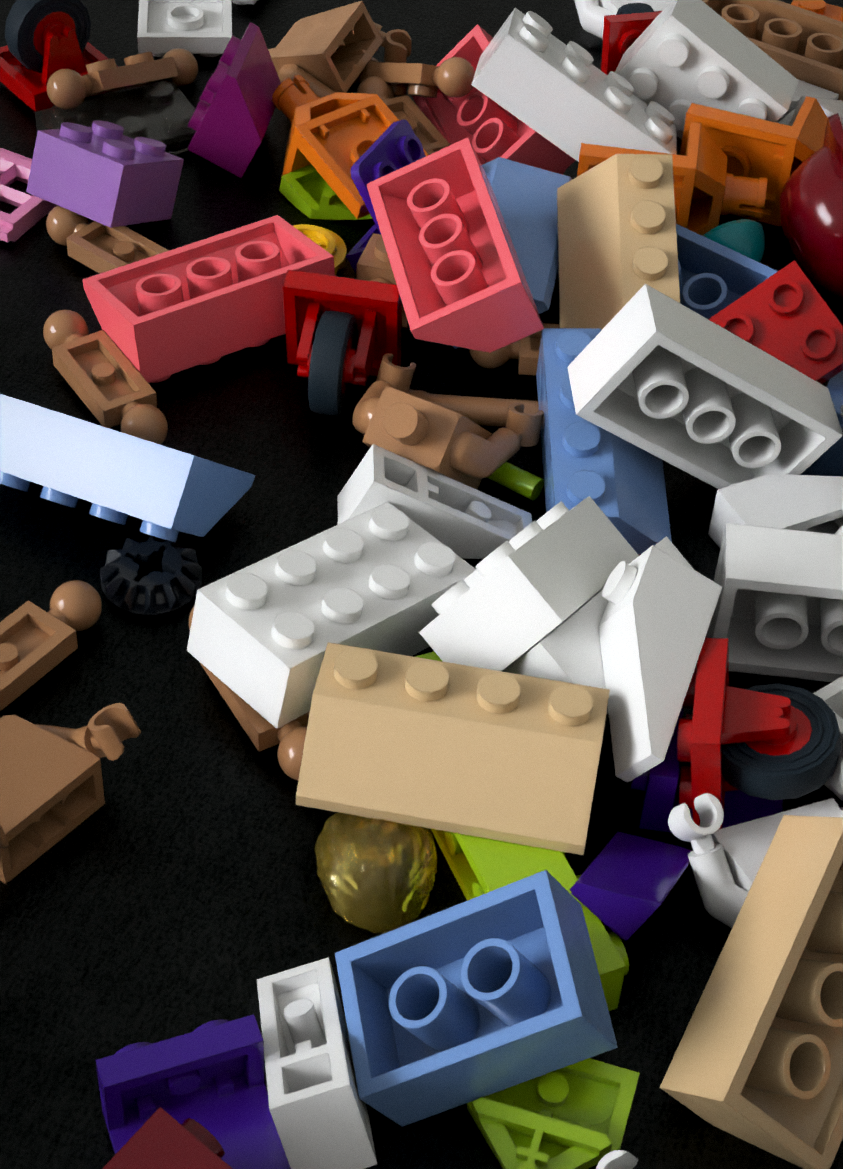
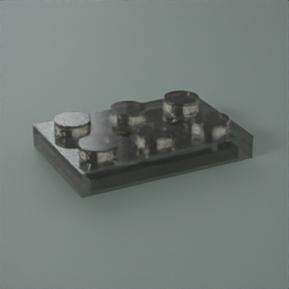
[35,80,195,155]

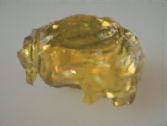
[315,812,437,934]

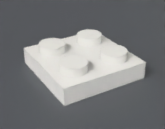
[137,0,232,57]

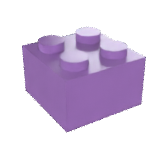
[26,120,184,228]

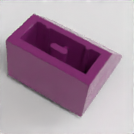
[187,22,281,178]

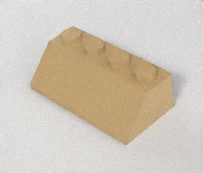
[557,154,680,329]
[296,642,610,855]
[659,815,843,1169]

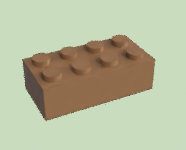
[702,0,843,101]

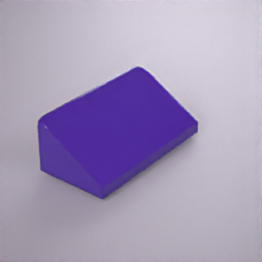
[569,831,691,941]

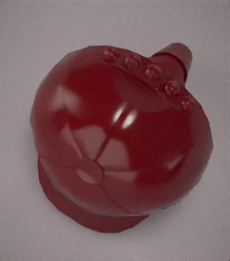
[780,113,843,302]

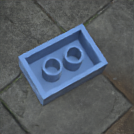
[335,870,618,1127]

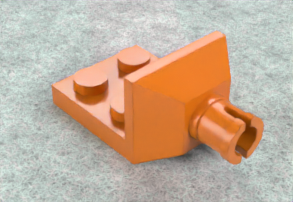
[272,75,429,219]
[680,96,828,227]
[577,122,768,236]

